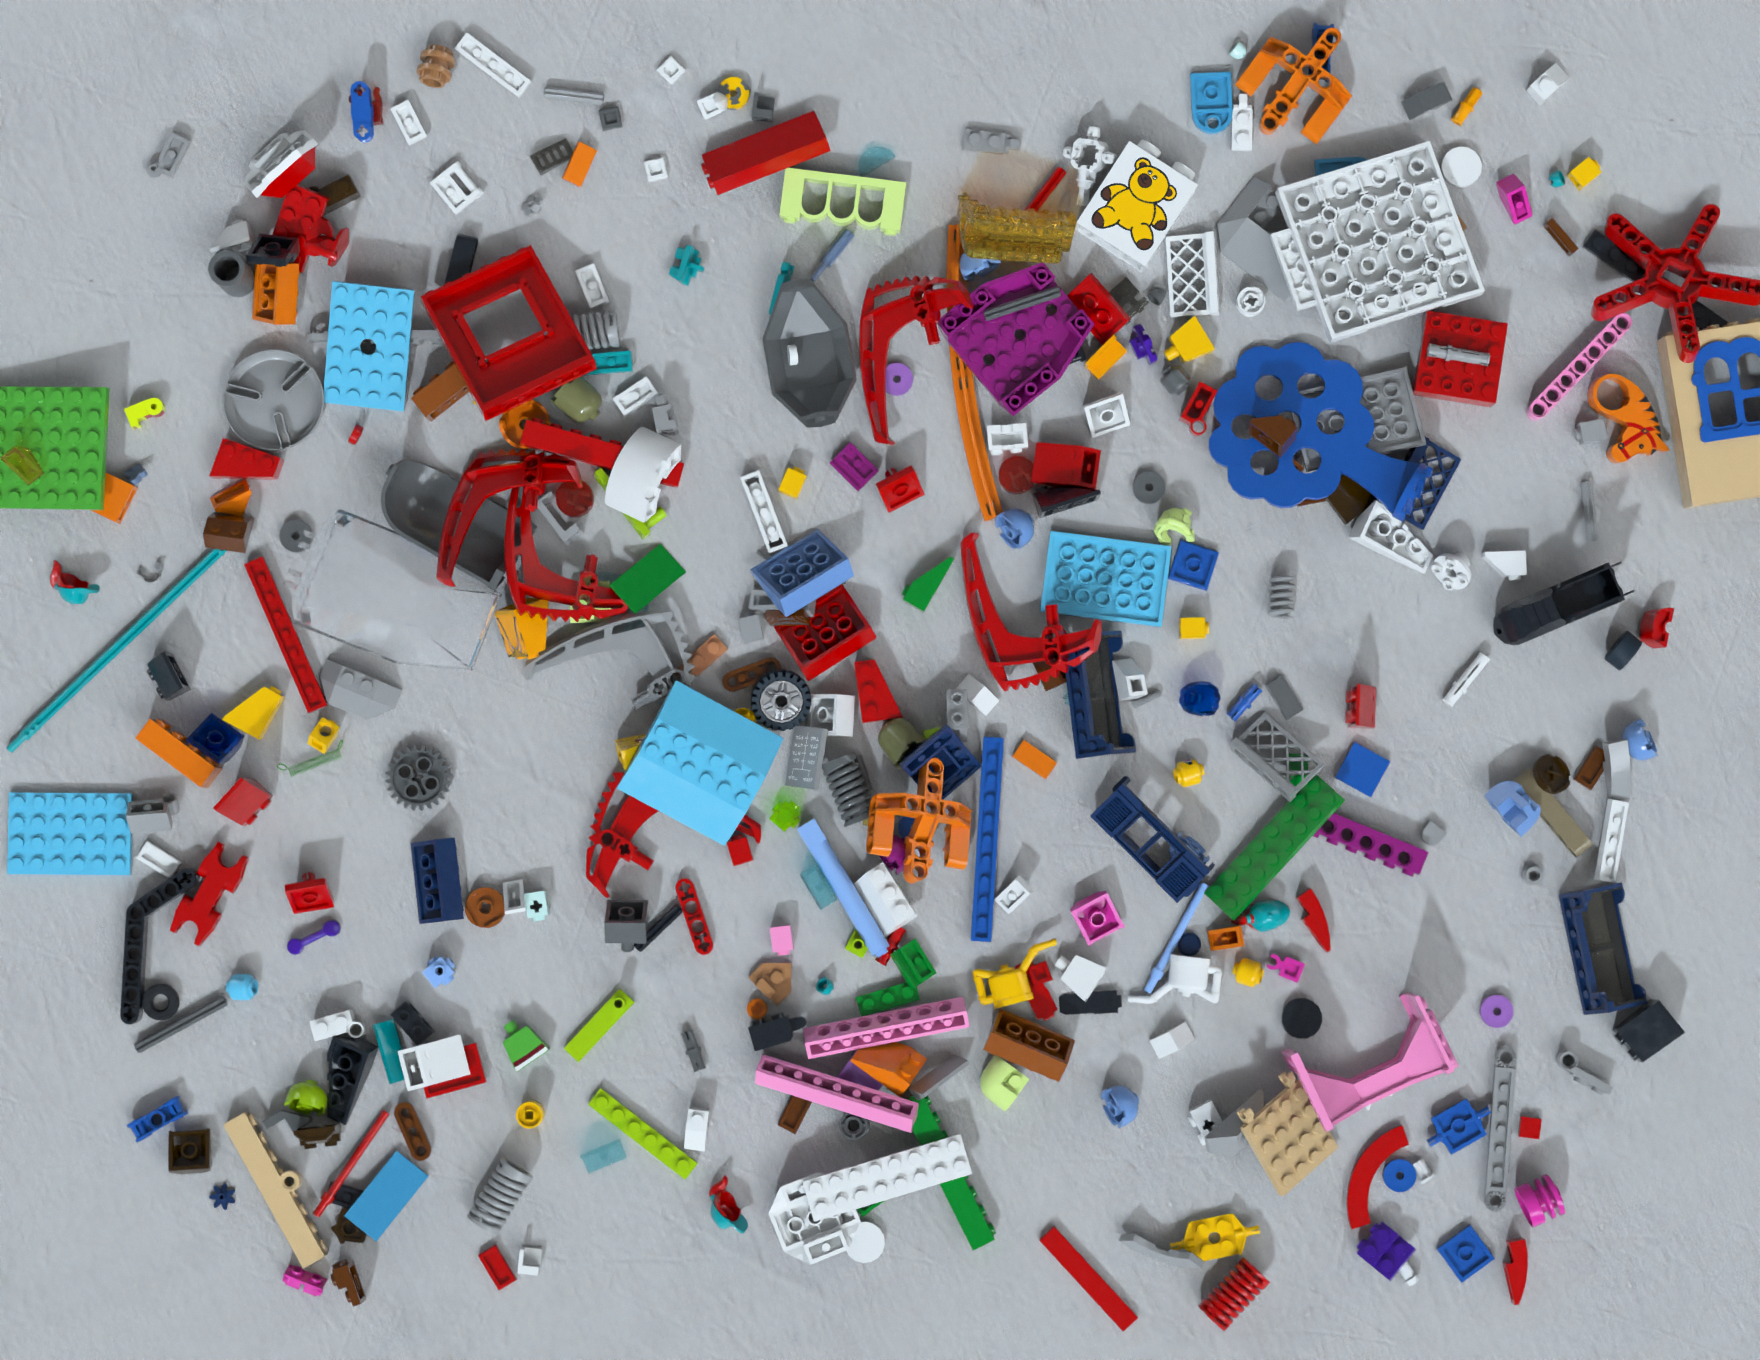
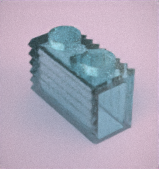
[800,865,837,910]

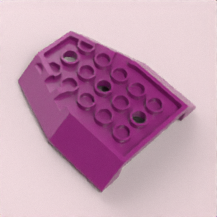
[937,262,1095,416]

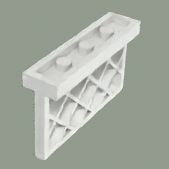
[1166,231,1220,318]

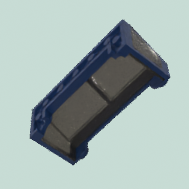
[1065,631,1136,759]
[1558,882,1647,1015]

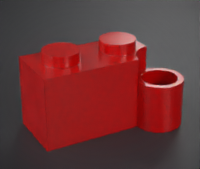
[1179,381,1218,437]

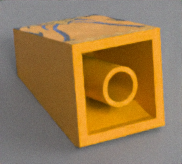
[494,597,549,660]

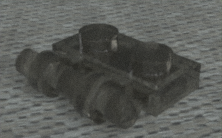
[1109,277,1149,325]

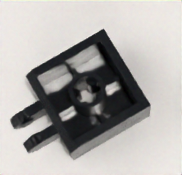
[748,1012,807,1051]

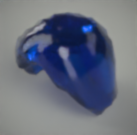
[1179,681,1221,716]

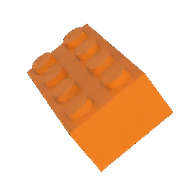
[135,718,222,788]

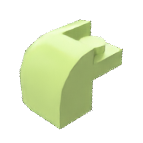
[980,1055,1029,1112]

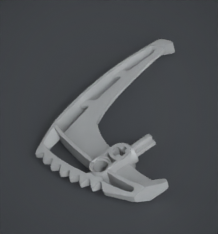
[525,611,698,709]

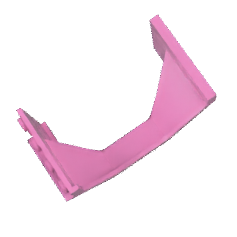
[1281,993,1459,1132]

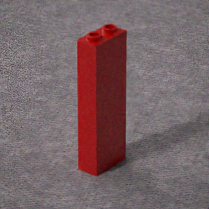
[701,111,831,195]

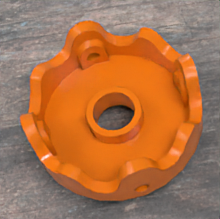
[499,400,551,450]

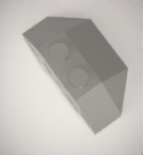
[319,659,402,720]
[1205,1089,1265,1159]

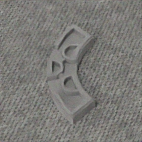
[1119,1234,1204,1268]

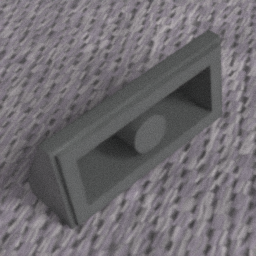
[1265,675,1304,720]

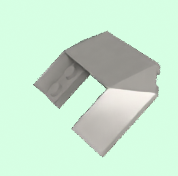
[1217,177,1293,302]

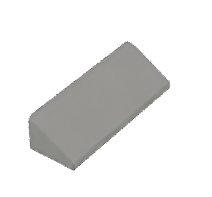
[909,1055,969,1101]

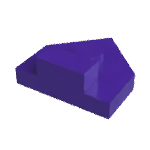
[1129,324,1158,366]

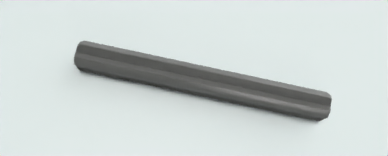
[134,996,228,1053]

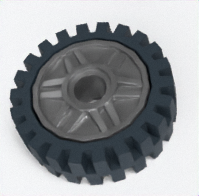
[751,669,811,731]

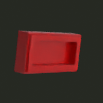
[478,1244,517,1290]

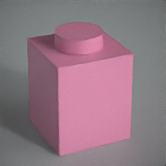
[770,925,794,956]

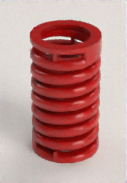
[1198,1257,1270,1332]

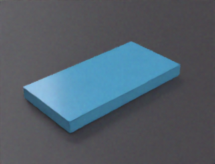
[344,1151,429,1242]

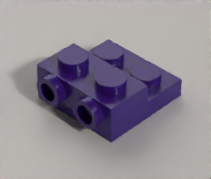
[1357,1221,1416,1282]

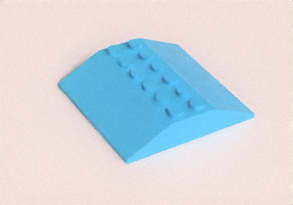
[617,680,784,846]

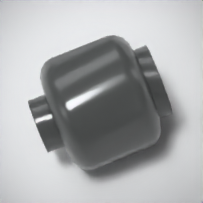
[1160,365,1190,395]

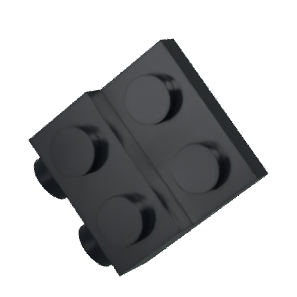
[246,234,300,267]

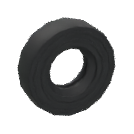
[142,984,179,1020]

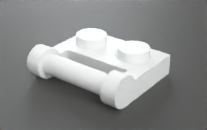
[430,161,484,215]

